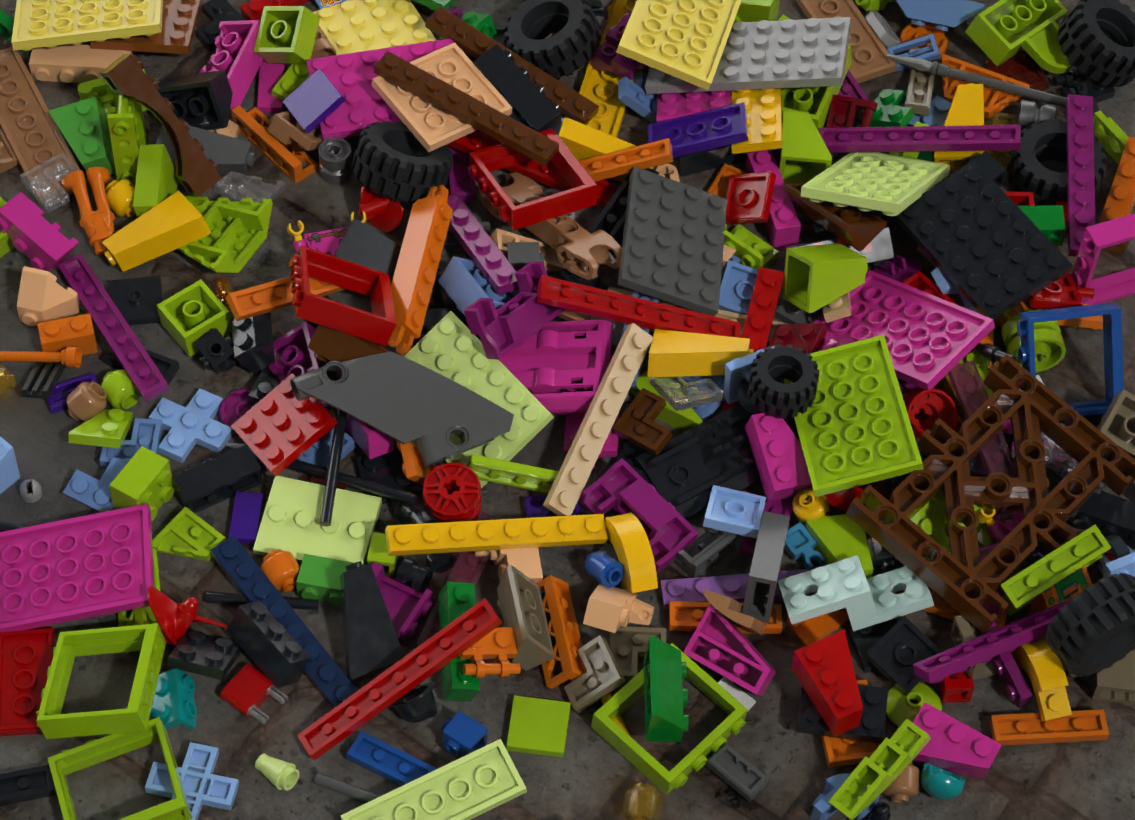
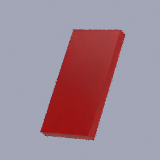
[0,628,55,737]

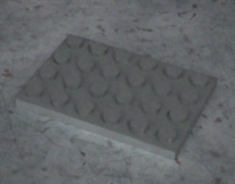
[618,166,727,316]

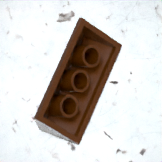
[783,182,887,252]

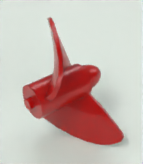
[358,185,404,232]
[147,586,228,645]

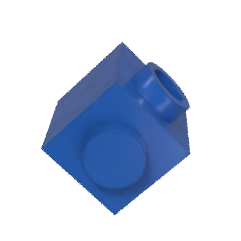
[441,710,488,757]

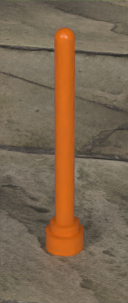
[0,346,82,368]

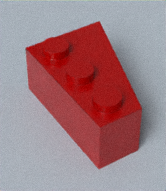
[791,629,863,737]

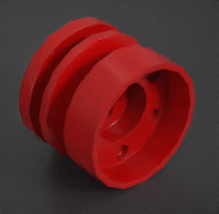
[901,388,958,438]
[423,463,482,523]

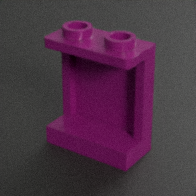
[371,562,435,647]

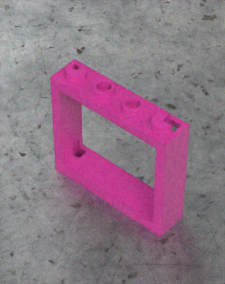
[1071,214,1135,305]

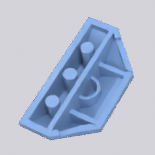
[895,0,985,31]

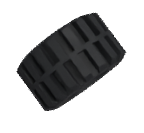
[748,344,819,418]

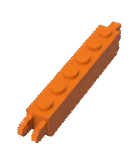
[388,185,453,356]

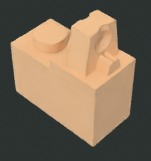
[474,547,543,583]
[583,583,655,633]

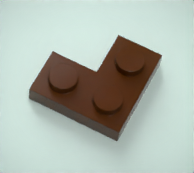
[612,388,672,456]

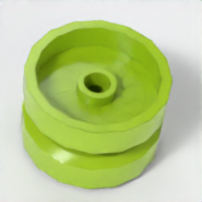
[1001,310,1066,373]

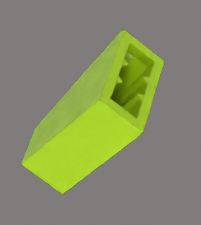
[133,144,179,217]
[805,514,874,579]

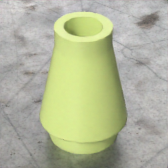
[255,753,299,791]

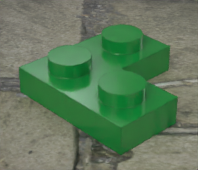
[859,89,914,127]

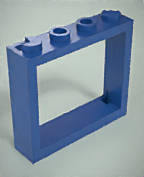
[1017,303,1124,416]

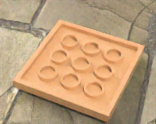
[372,42,512,152]

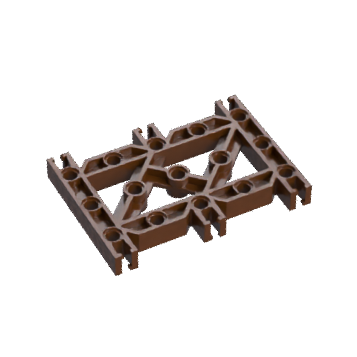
[846,354,1135,634]

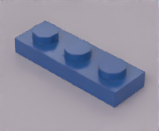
[347,731,437,786]

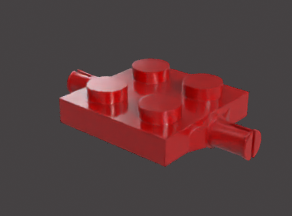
[1027,273,1095,310]

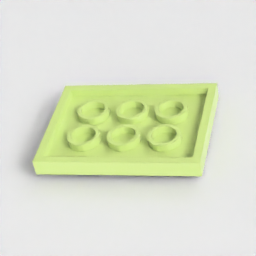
[253,476,382,565]

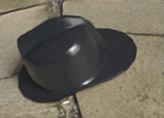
[387,681,438,723]

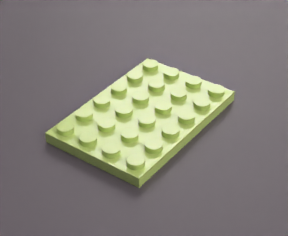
[801,152,950,216]
[404,311,554,489]

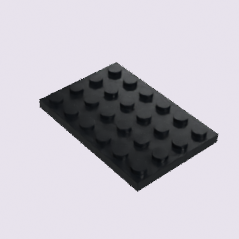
[893,162,1073,319]

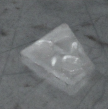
[215,171,285,202]

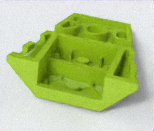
[177,196,273,273]

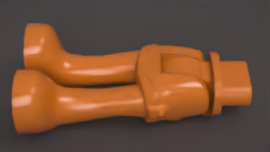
[61,167,115,256]

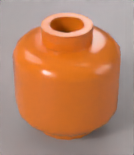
[261,549,300,592]

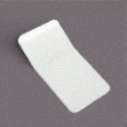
[718,676,756,712]

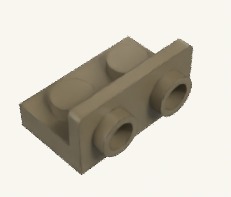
[950,615,996,680]

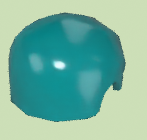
[920,762,966,799]

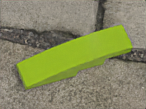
[828,719,931,820]

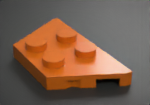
[941,54,1030,119]

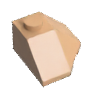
[17,266,80,326]

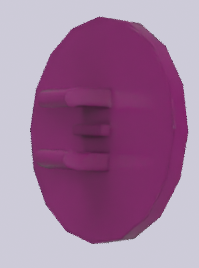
[873,255,923,283]

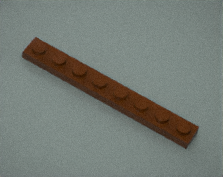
[425,6,599,125]
[373,51,559,166]

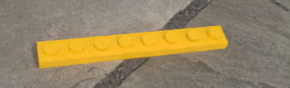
[385,514,608,556]

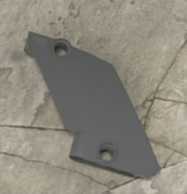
[290,351,514,467]

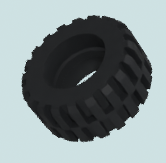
[504,0,602,80]
[1058,0,1135,88]
[1007,119,1107,206]
[352,121,454,204]
[1046,573,1135,677]

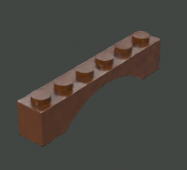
[100,54,222,197]

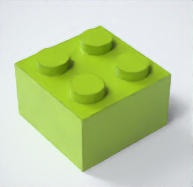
[253,6,320,64]
[157,279,232,357]
[109,446,174,522]

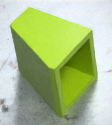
[778,111,832,184]
[782,244,868,313]

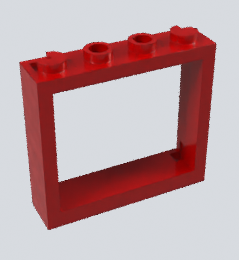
[467,128,597,231]
[289,245,397,346]

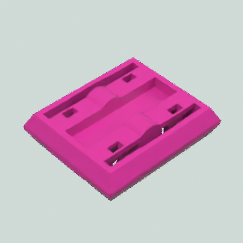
[499,320,613,415]

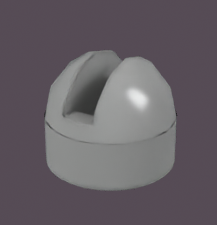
[19,479,42,503]

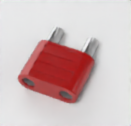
[220,664,288,724]

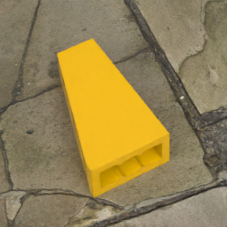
[934,83,985,170]
[558,117,654,182]
[102,191,211,272]
[647,329,754,377]

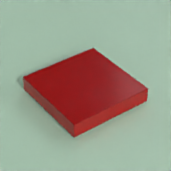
[725,172,776,225]

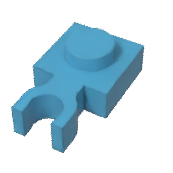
[784,522,825,569]

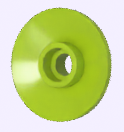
[886,682,942,728]

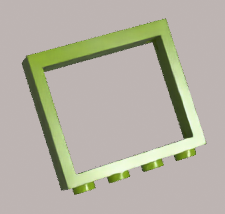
[36,623,166,739]
[591,643,748,795]
[48,717,193,820]

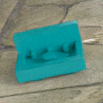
[150,668,197,730]

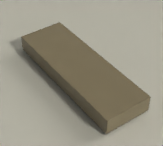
[905,67,935,116]

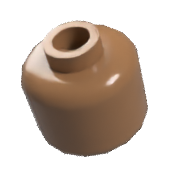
[66,382,107,421]
[882,762,919,803]

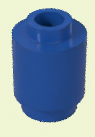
[584,552,624,588]

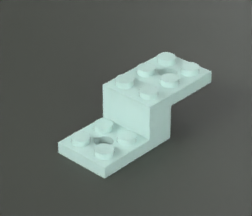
[778,555,934,631]

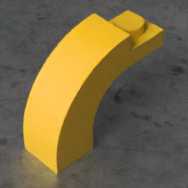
[605,513,658,593]
[1011,636,1072,721]

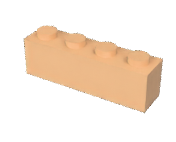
[29,44,133,83]

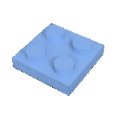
[703,485,766,539]

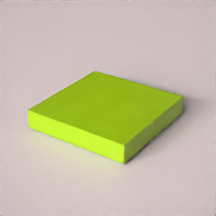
[506,695,571,758]

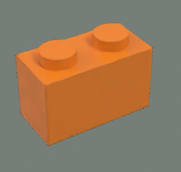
[37,313,98,356]

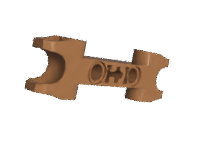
[478,172,622,280]

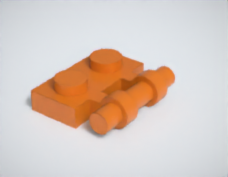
[459,627,521,678]

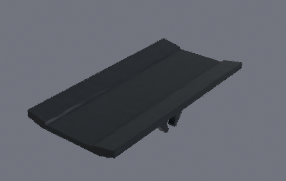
[635,404,801,520]

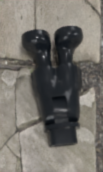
[391,488,457,573]

